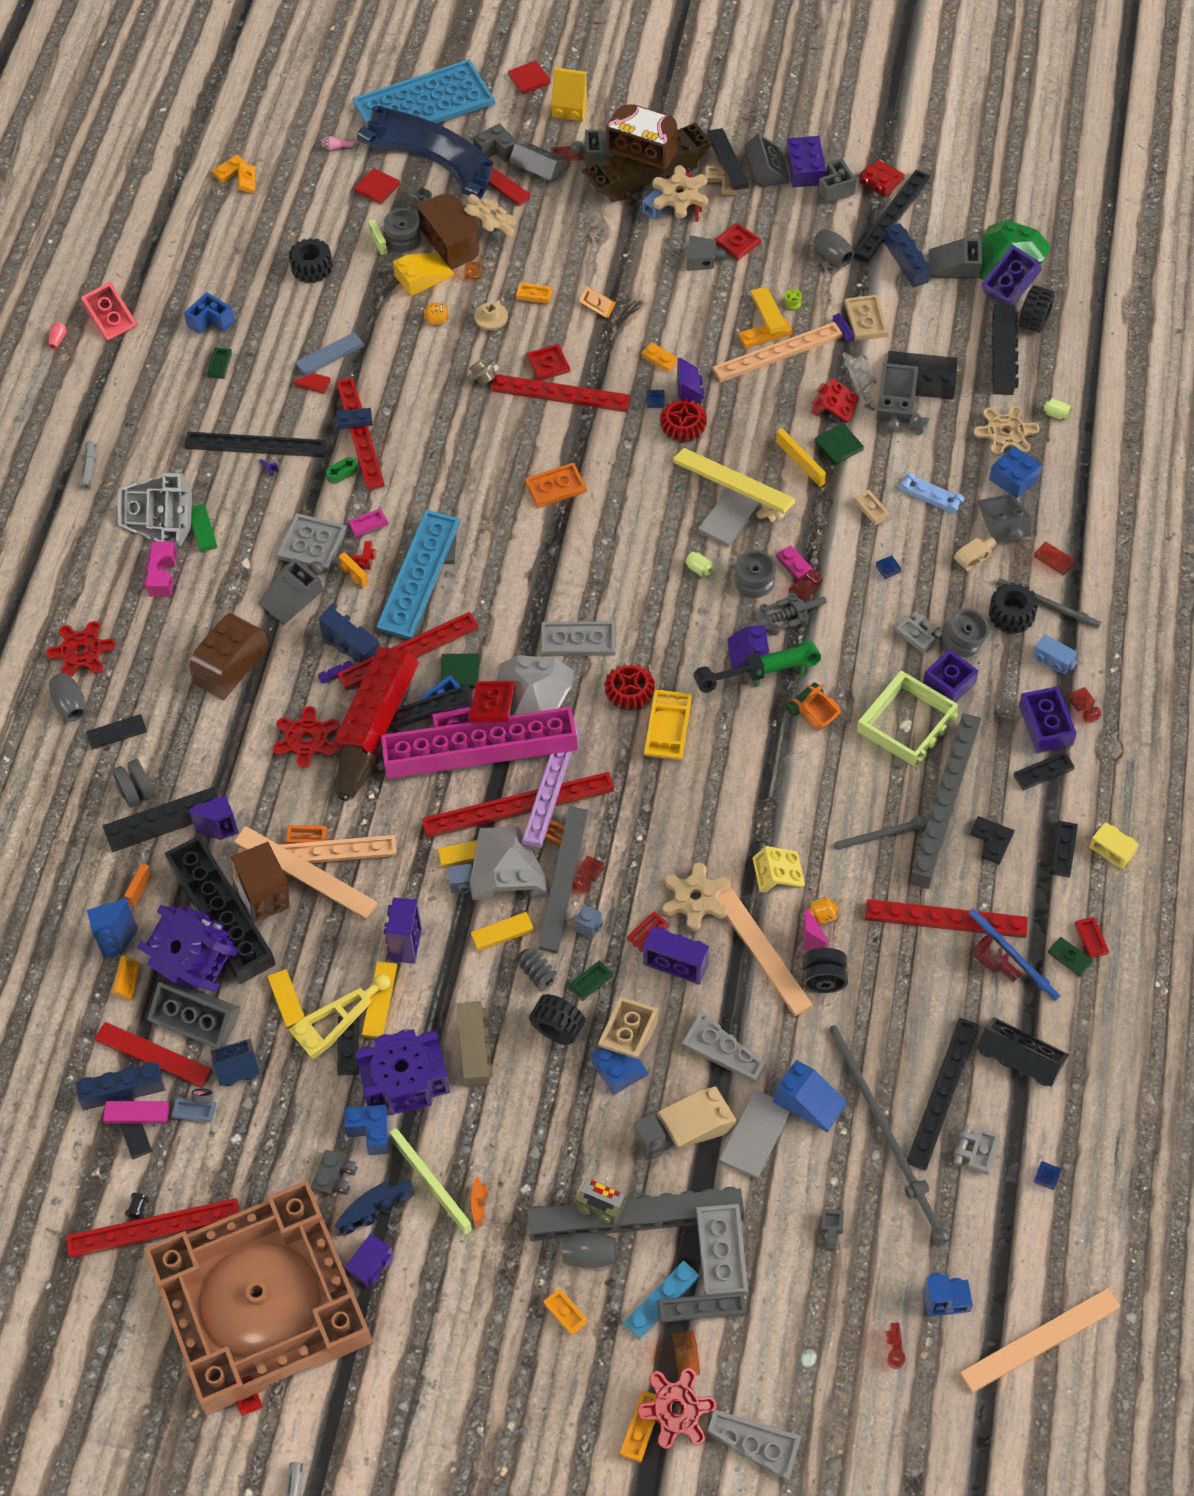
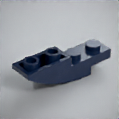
[335,1180,415,1236]

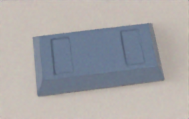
[171,1098,217,1123]

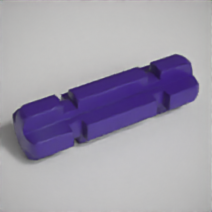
[832,313,854,342]
[318,661,353,683]

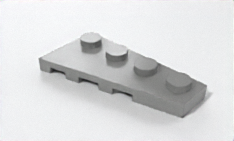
[682,1010,765,1083]
[708,1409,801,1482]

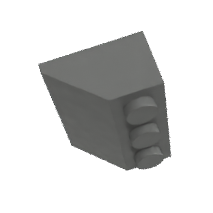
[745,133,790,187]
[509,143,570,182]

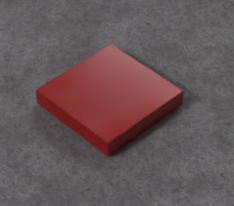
[508,60,551,94]
[354,168,400,204]
[714,222,761,261]
[526,344,570,381]

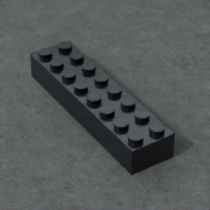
[164,835,276,984]

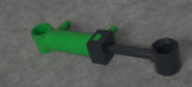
[693,640,821,693]

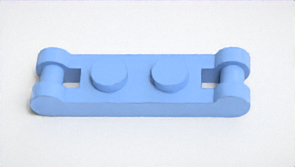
[898,472,964,514]

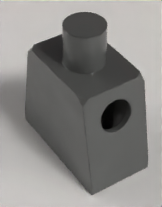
[687,235,725,271]

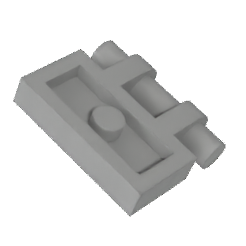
[895,611,943,653]
[953,1125,1000,1175]

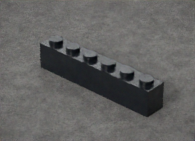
[992,304,1019,395]
[102,786,219,853]

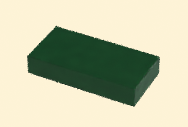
[207,347,232,379]
[569,960,613,1001]

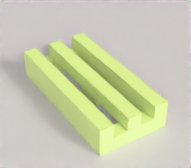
[368,219,387,255]

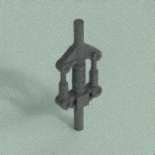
[739,593,827,635]

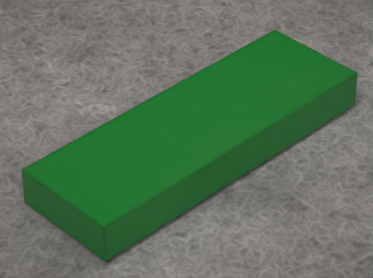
[191,503,218,553]

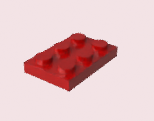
[469,681,515,723]

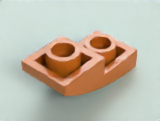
[471,1177,488,1228]

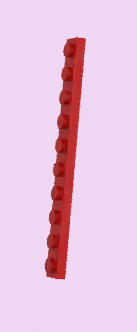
[421,772,614,838]

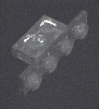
[842,352,877,411]

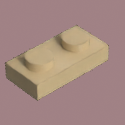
[854,490,890,525]

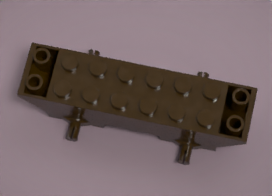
[582,122,712,205]

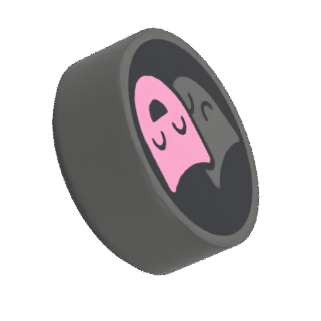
[191,1088,213,1104]

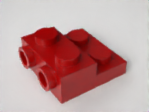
[859,160,905,197]

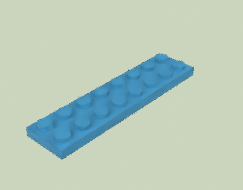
[376,509,460,640]

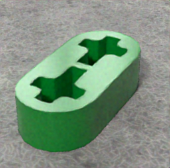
[326,457,357,484]

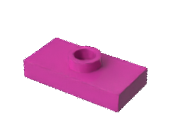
[348,508,388,538]

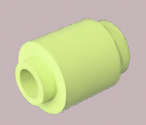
[1044,398,1071,420]
[685,552,713,577]

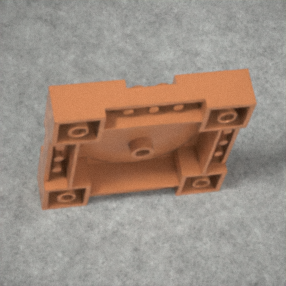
[144,1180,373,1416]

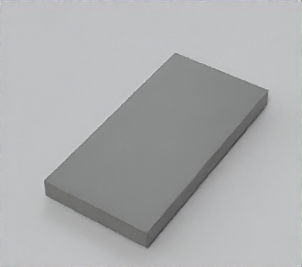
[698,489,761,547]
[541,621,616,656]
[719,1089,791,1180]
[696,1204,748,1295]

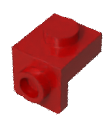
[351,541,376,570]
[230,1375,263,1416]

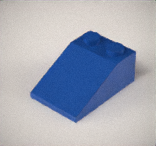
[773,1060,847,1133]

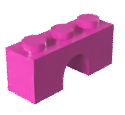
[144,542,177,597]

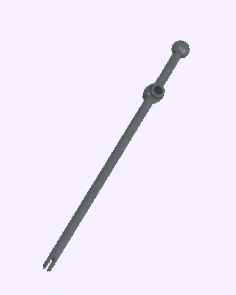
[830,1025,950,1245]

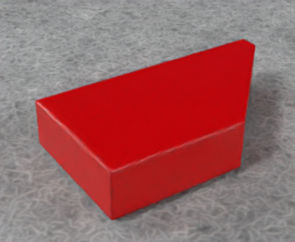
[294,373,331,394]

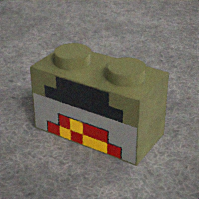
[576,1178,626,1225]

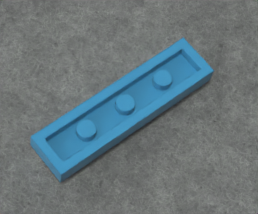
[624,1261,700,1339]

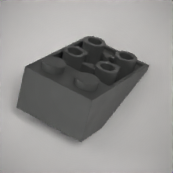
[929,238,982,278]

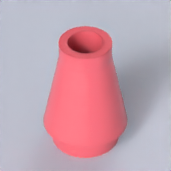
[48,323,67,349]

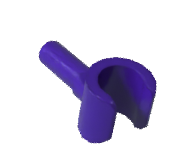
[259,459,279,476]

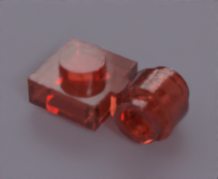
[789,569,823,601]
[1068,687,1101,723]
[572,855,605,894]
[886,1322,906,1369]

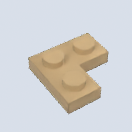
[706,166,738,195]

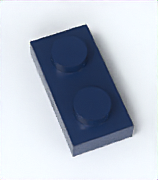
[336,408,373,430]

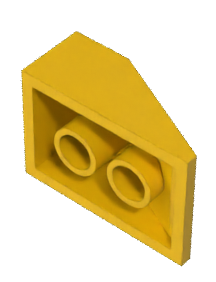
[551,67,587,122]
[393,253,455,296]

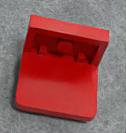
[811,377,859,423]

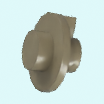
[466,359,499,385]

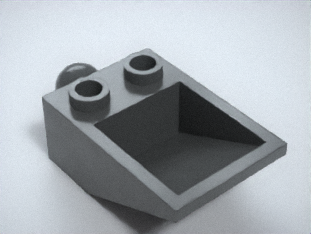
[570,130,617,167]
[876,363,918,432]
[978,494,1031,542]
[258,558,324,625]

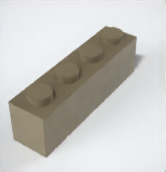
[457,1001,493,1087]

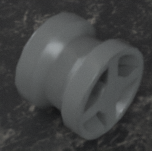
[908,413,929,434]

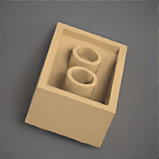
[598,996,658,1059]
[657,1086,737,1149]

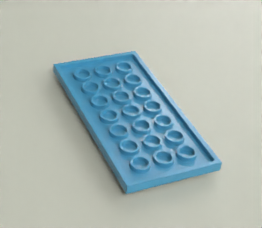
[353,59,495,126]

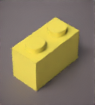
[1089,822,1139,869]

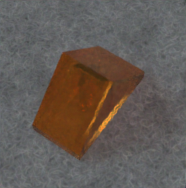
[671,1331,700,1378]

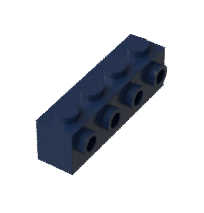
[884,223,931,288]
[75,1062,166,1111]

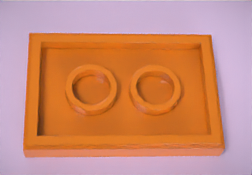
[524,462,587,509]

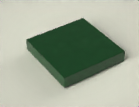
[814,423,864,465]
[440,653,479,688]

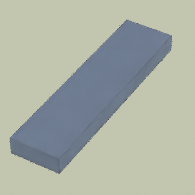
[295,332,364,376]

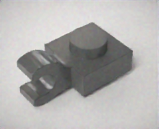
[821,1209,844,1250]

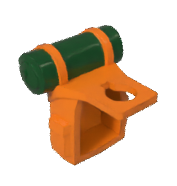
[785,682,841,731]

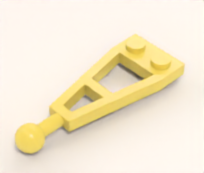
[289,974,391,1060]

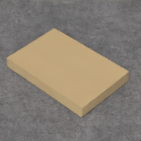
[844,295,889,341]

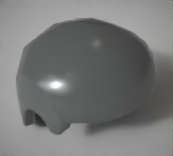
[406,186,432,208]

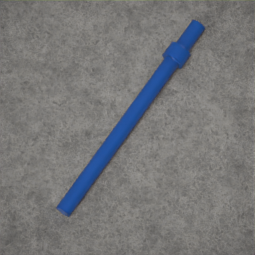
[969,909,1061,1001]

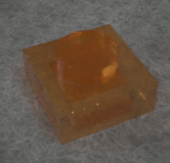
[464,262,483,279]

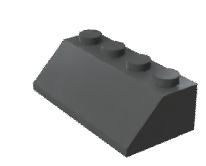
[147,979,240,1049]

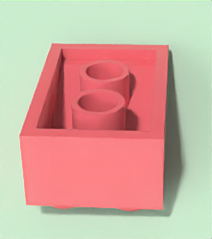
[81,281,137,341]

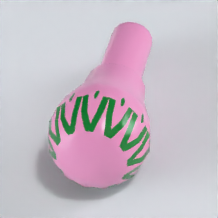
[322,136,353,151]

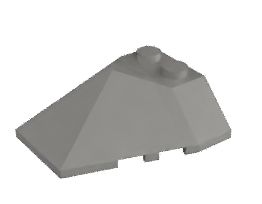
[118,473,192,546]
[497,655,574,716]
[470,827,550,900]

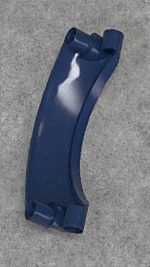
[357,106,493,199]

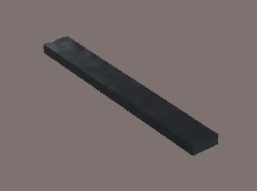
[854,169,930,263]
[184,432,327,457]
[907,1017,979,1171]

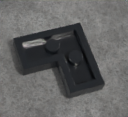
[970,816,1015,865]

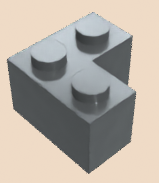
[473,123,518,163]
[818,158,856,204]
[634,1114,677,1160]

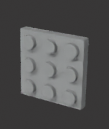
[277,513,347,572]

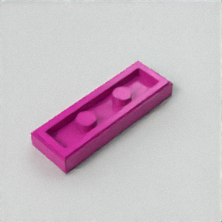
[103,1101,169,1124]

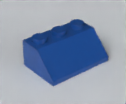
[87,898,138,958]

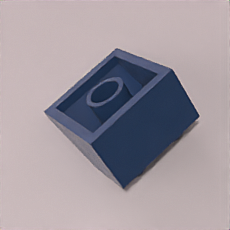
[210,1039,260,1086]

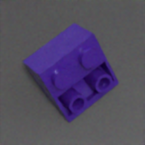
[188,795,239,840]

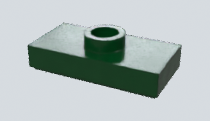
[1048,937,1093,977]

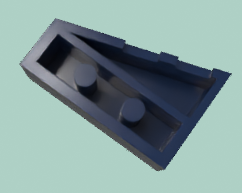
[318,603,379,663]

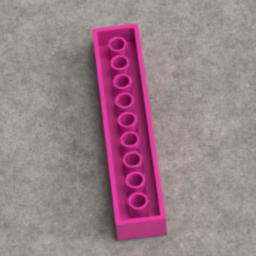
[381,707,578,779]

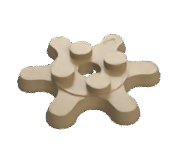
[652,165,708,218]
[464,194,516,237]
[974,406,1040,456]
[662,862,731,932]

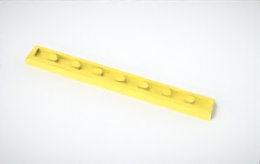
[673,448,795,514]

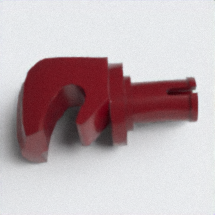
[974,934,1022,983]

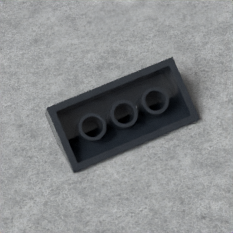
[975,1017,1069,1087]

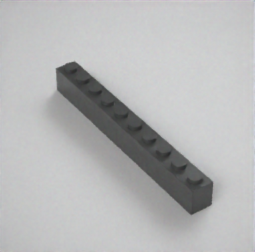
[910,713,981,889]
[527,1187,744,1241]

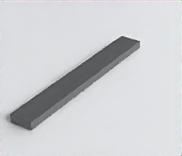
[538,806,588,953]

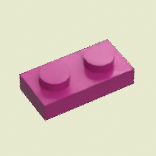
[776,545,813,582]

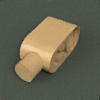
[954,537,997,571]

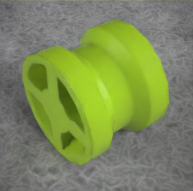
[784,289,802,311]

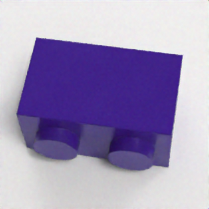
[344,1233,393,1289]

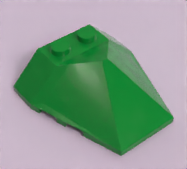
[979,219,1051,280]

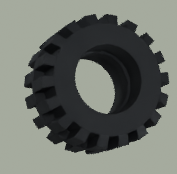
[289,238,333,283]
[1019,285,1055,333]
[989,583,1038,633]
[529,994,586,1045]

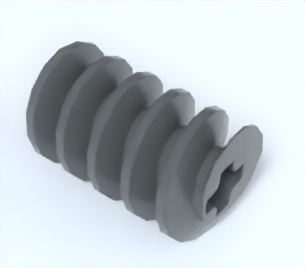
[515,947,557,991]

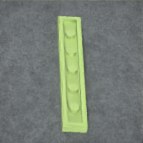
[389,1128,472,1235]

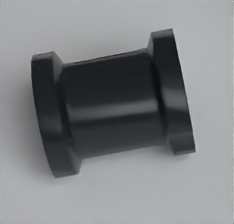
[125,1193,149,1220]

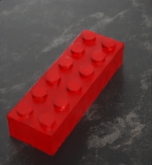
[333,647,419,755]

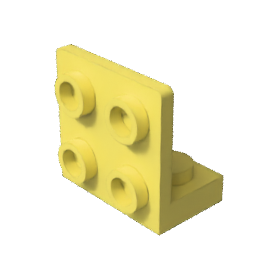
[753,846,805,893]

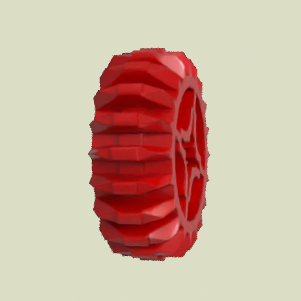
[660,398,707,442]
[604,663,655,711]

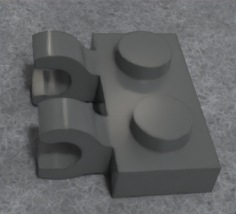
[311,1150,358,1196]

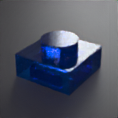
[647,390,665,408]
[876,555,901,579]
[1033,1161,1061,1190]

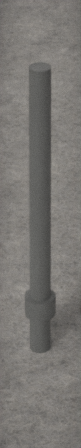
[997,578,1101,629]

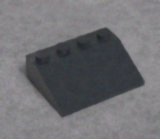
[887,351,957,399]

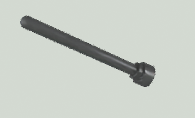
[834,814,926,849]

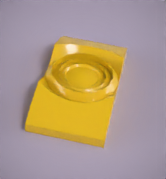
[644,690,692,760]

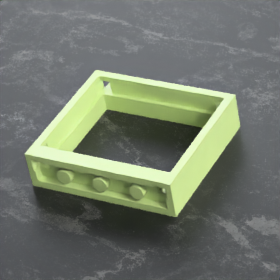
[857,671,958,766]

